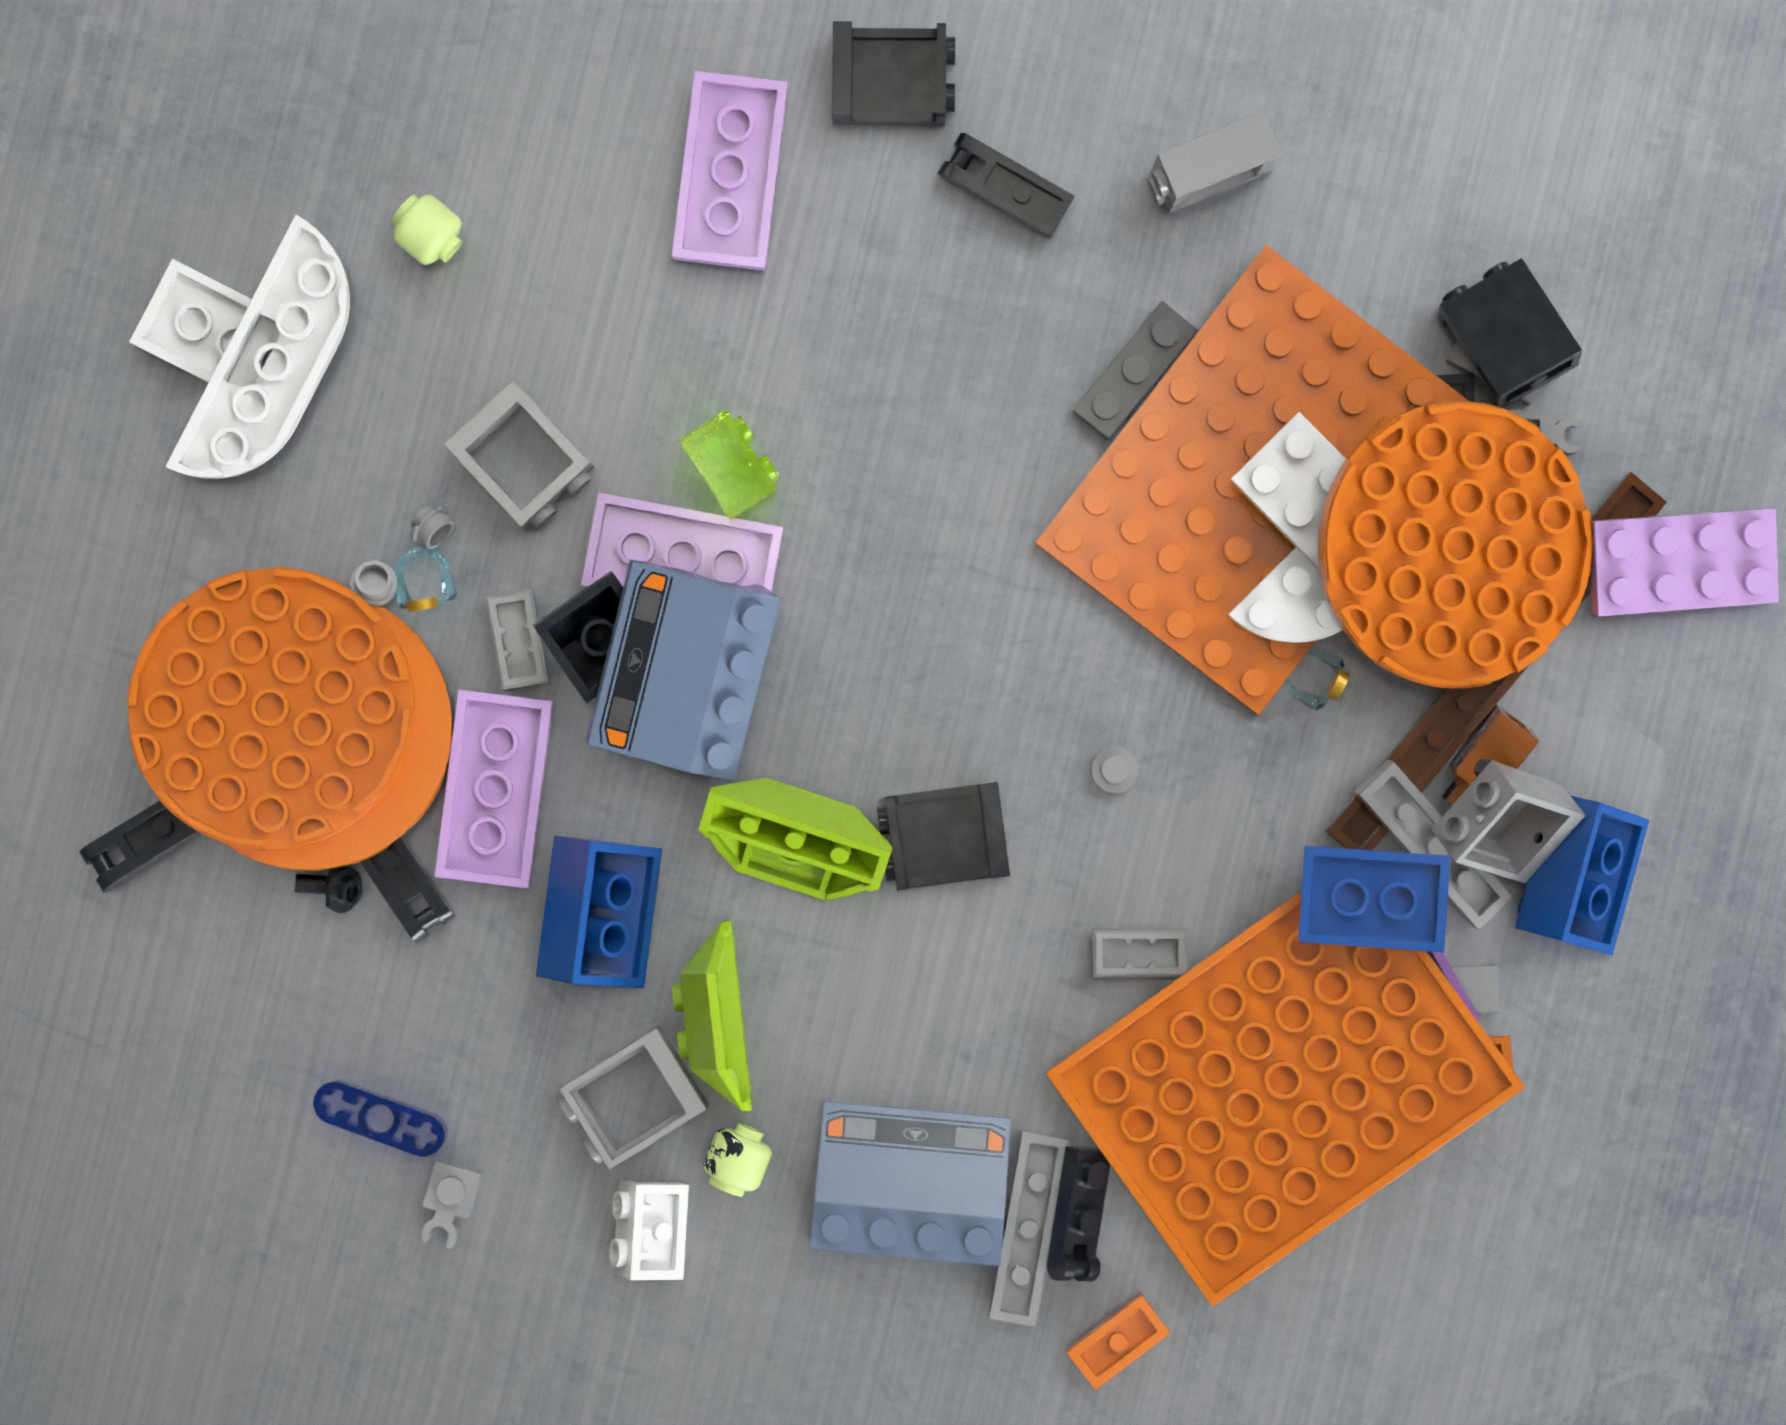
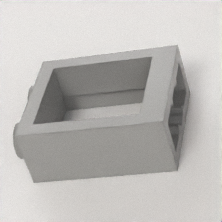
[1147,110,1283,214]
[444,380,594,531]
[1431,760,1586,883]
[558,1025,709,1170]

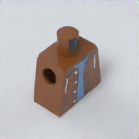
[1442,704,1540,805]

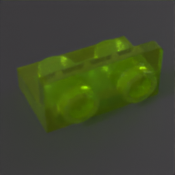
[679,409,780,521]

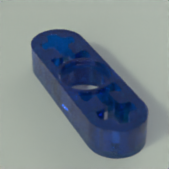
[313,1080,448,1157]

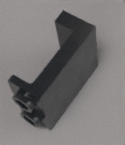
[832,21,955,126]
[1438,258,1582,408]
[877,782,1010,891]

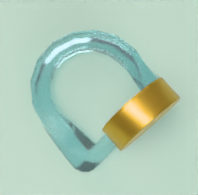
[394,546,457,612]
[1281,646,1350,710]

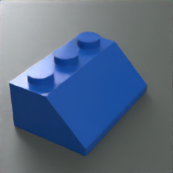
[1515,795,1650,956]
[536,835,662,988]

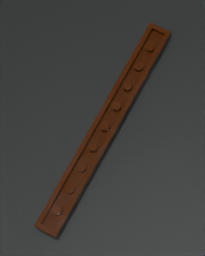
[1325,472,1667,850]

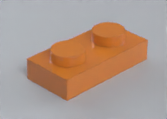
[1066,1292,1170,1391]

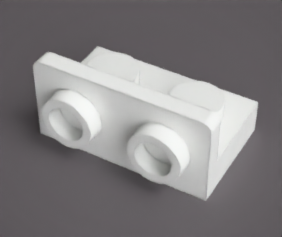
[609,1179,689,1280]

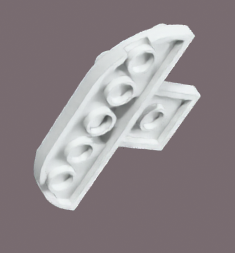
[129,215,350,479]
[1227,412,1346,643]

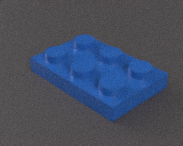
[1298,845,1451,953]

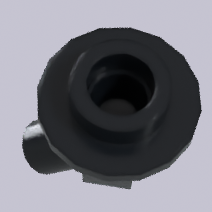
[295,866,362,913]

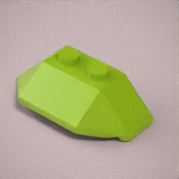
[698,777,893,901]
[672,919,753,1111]

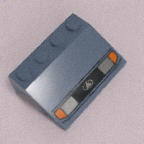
[585,559,781,780]
[810,1101,1011,1266]

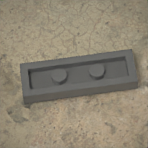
[1072,301,1198,441]

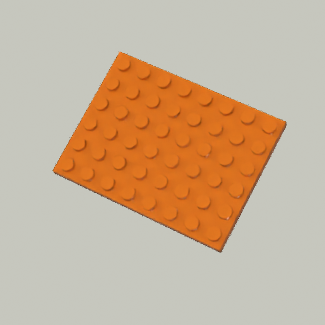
[1035,245,1469,715]
[1046,890,1526,1307]

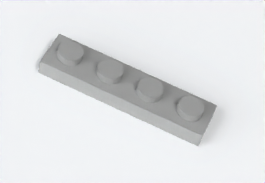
[1354,760,1513,929]
[989,1130,1069,1327]

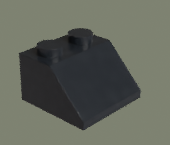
[533,571,623,703]

